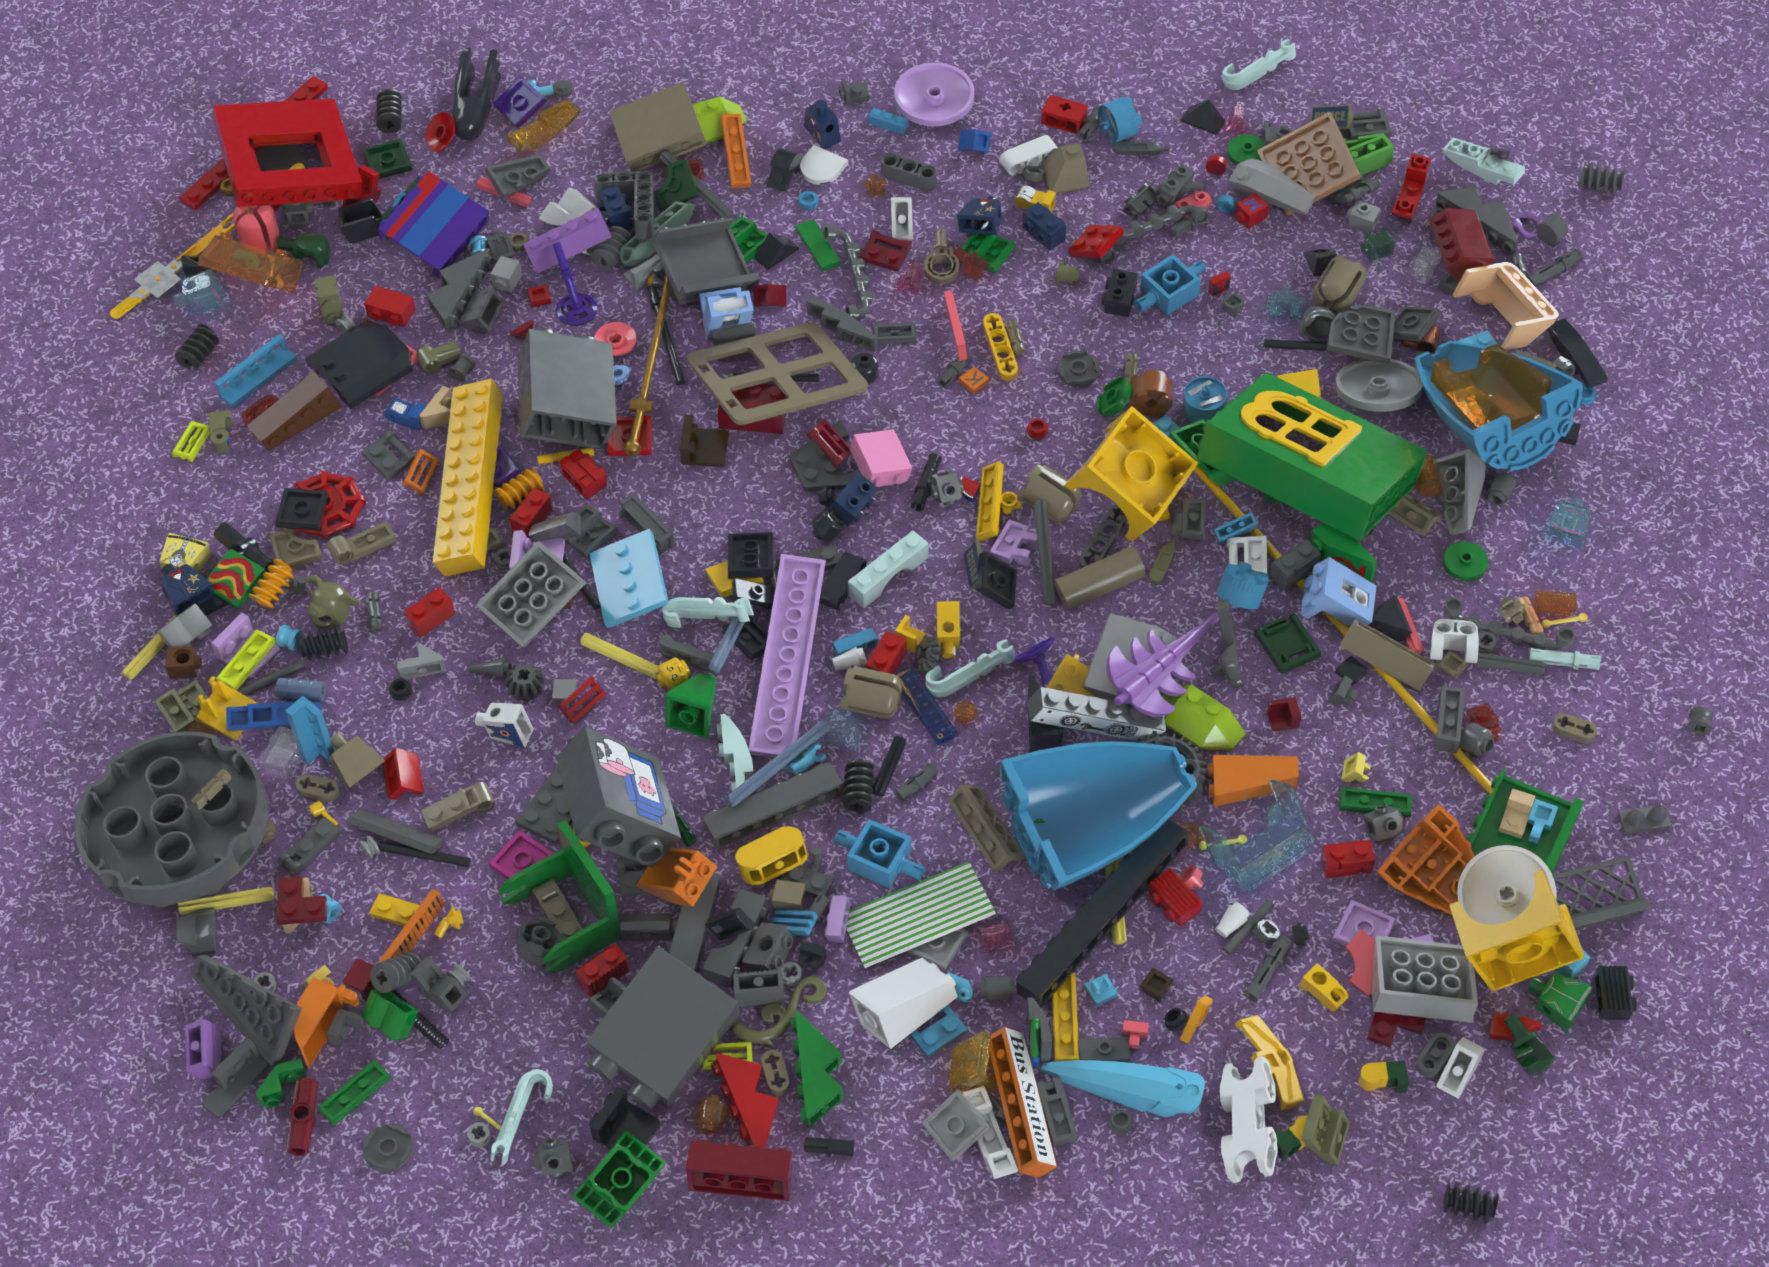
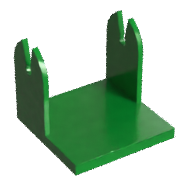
[499,820,622,973]

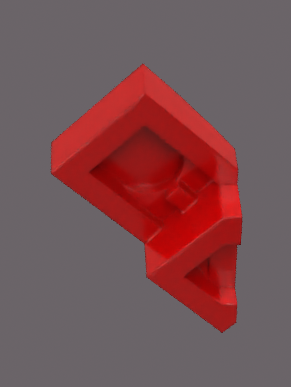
[1489,1013,1542,1041]

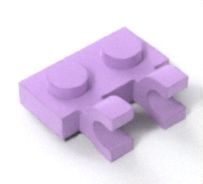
[990,520,1038,567]

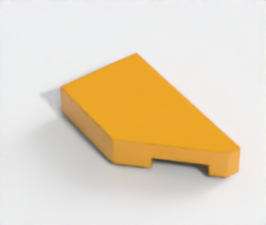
[1180,995,1213,1043]

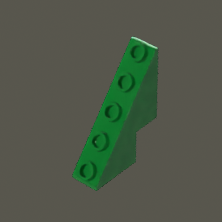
[790,1010,844,1128]

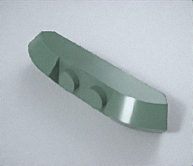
[619,201,695,266]

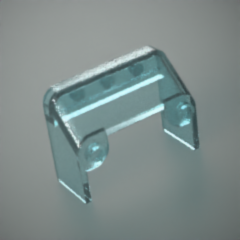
[1199,779,1315,891]

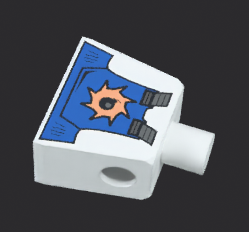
[475,703,534,748]

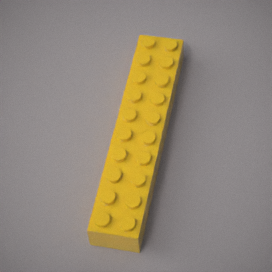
[433,378,503,576]

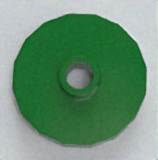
[1227,134,1265,166]
[1096,377,1132,417]
[1443,541,1489,582]

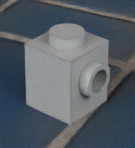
[1346,200,1381,235]
[490,256,522,293]

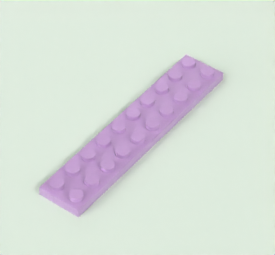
[749,554,826,758]

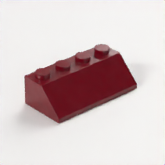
[1429,208,1494,283]
[686,1140,793,1201]

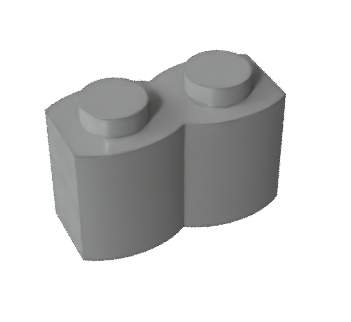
[157,603,212,648]

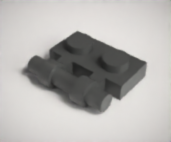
[1328,178,1381,205]

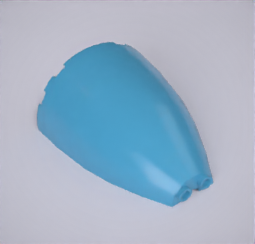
[1415,341,1582,471]
[1000,741,1197,891]

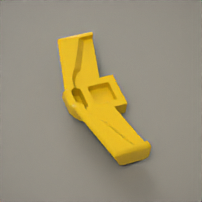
[1235,1015,1304,1111]

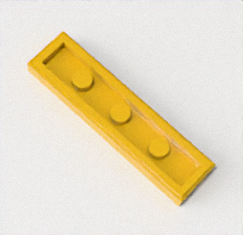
[976,461,1004,541]
[1052,972,1079,1062]

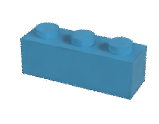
[868,108,908,135]
[1214,512,1258,545]
[833,628,878,656]

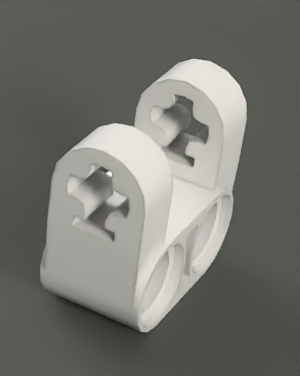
[1430,619,1479,663]

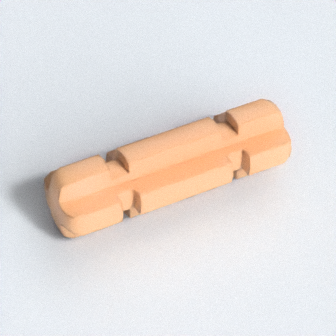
[1518,596,1544,635]

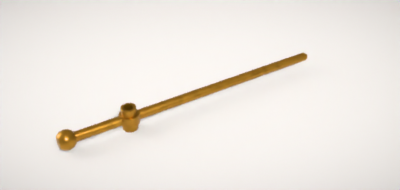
[624,274,671,457]

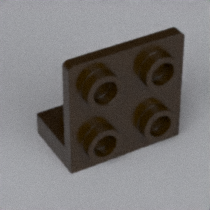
[679,414,729,467]

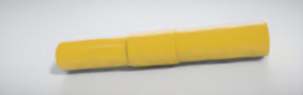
[537,447,594,465]

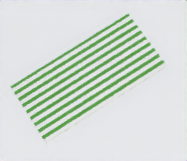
[846,861,996,968]

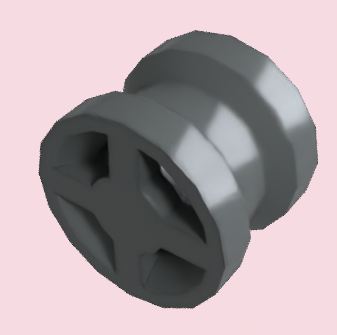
[1688,707,1713,735]

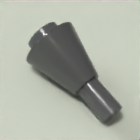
[469,657,512,679]

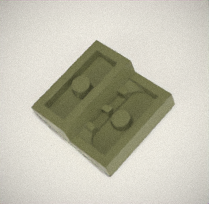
[154,680,209,732]
[1301,1095,1350,1166]

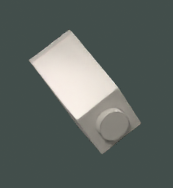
[891,197,913,240]
[1436,1037,1485,1099]

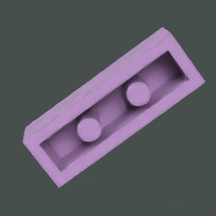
[824,896,851,943]

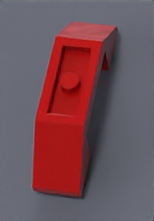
[1392,154,1432,219]

